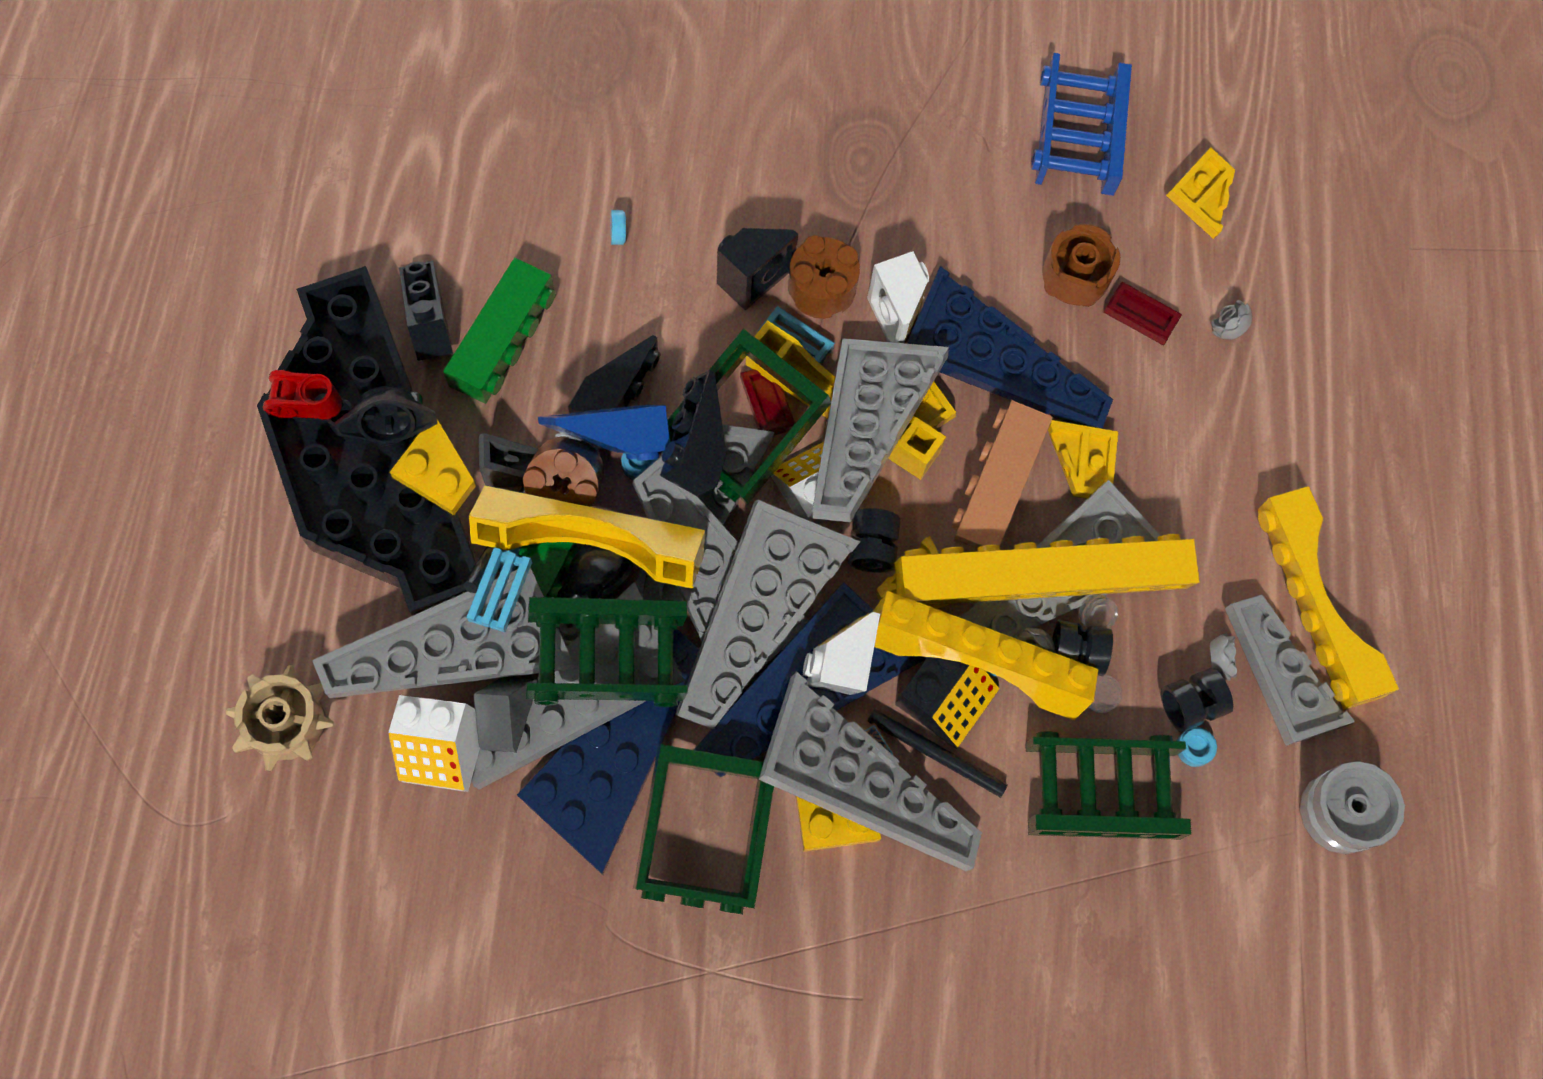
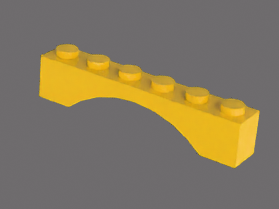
[745,320,946,480]
[469,486,705,589]
[1257,486,1399,710]
[873,591,1098,720]

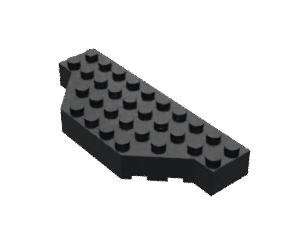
[257,266,476,616]

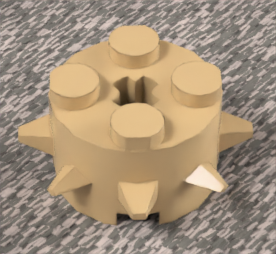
[226,665,334,771]

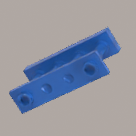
[1031,53,1132,196]

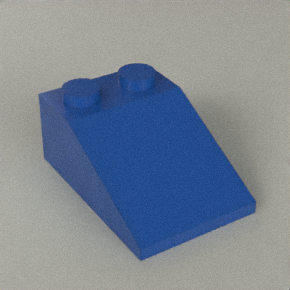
[538,405,670,461]

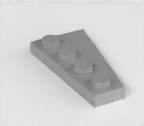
[1225,595,1355,746]

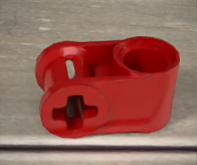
[263,370,342,420]

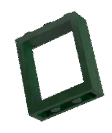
[667,328,831,505]
[633,744,774,915]

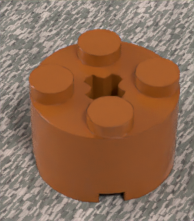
[1042,224,1121,307]
[788,235,860,319]
[523,436,604,507]

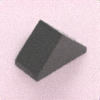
[479,433,538,488]
[474,677,538,753]

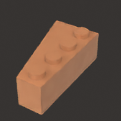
[951,400,1053,548]

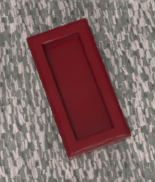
[1103,282,1182,346]
[740,369,795,435]

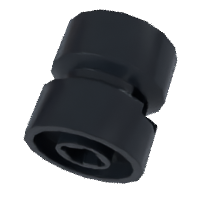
[848,508,901,573]
[1052,620,1113,676]
[1161,668,1234,733]

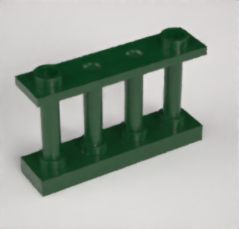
[526,597,688,707]
[1025,731,1191,840]

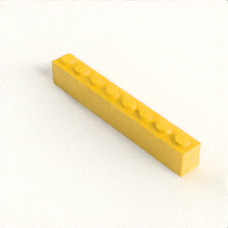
[894,534,1200,605]

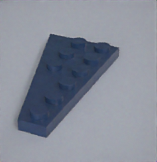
[907,266,1113,429]
[692,583,926,777]
[517,629,699,875]

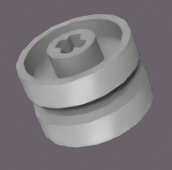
[1300,761,1405,855]

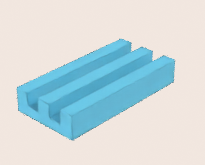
[757,306,835,363]
[466,547,532,632]

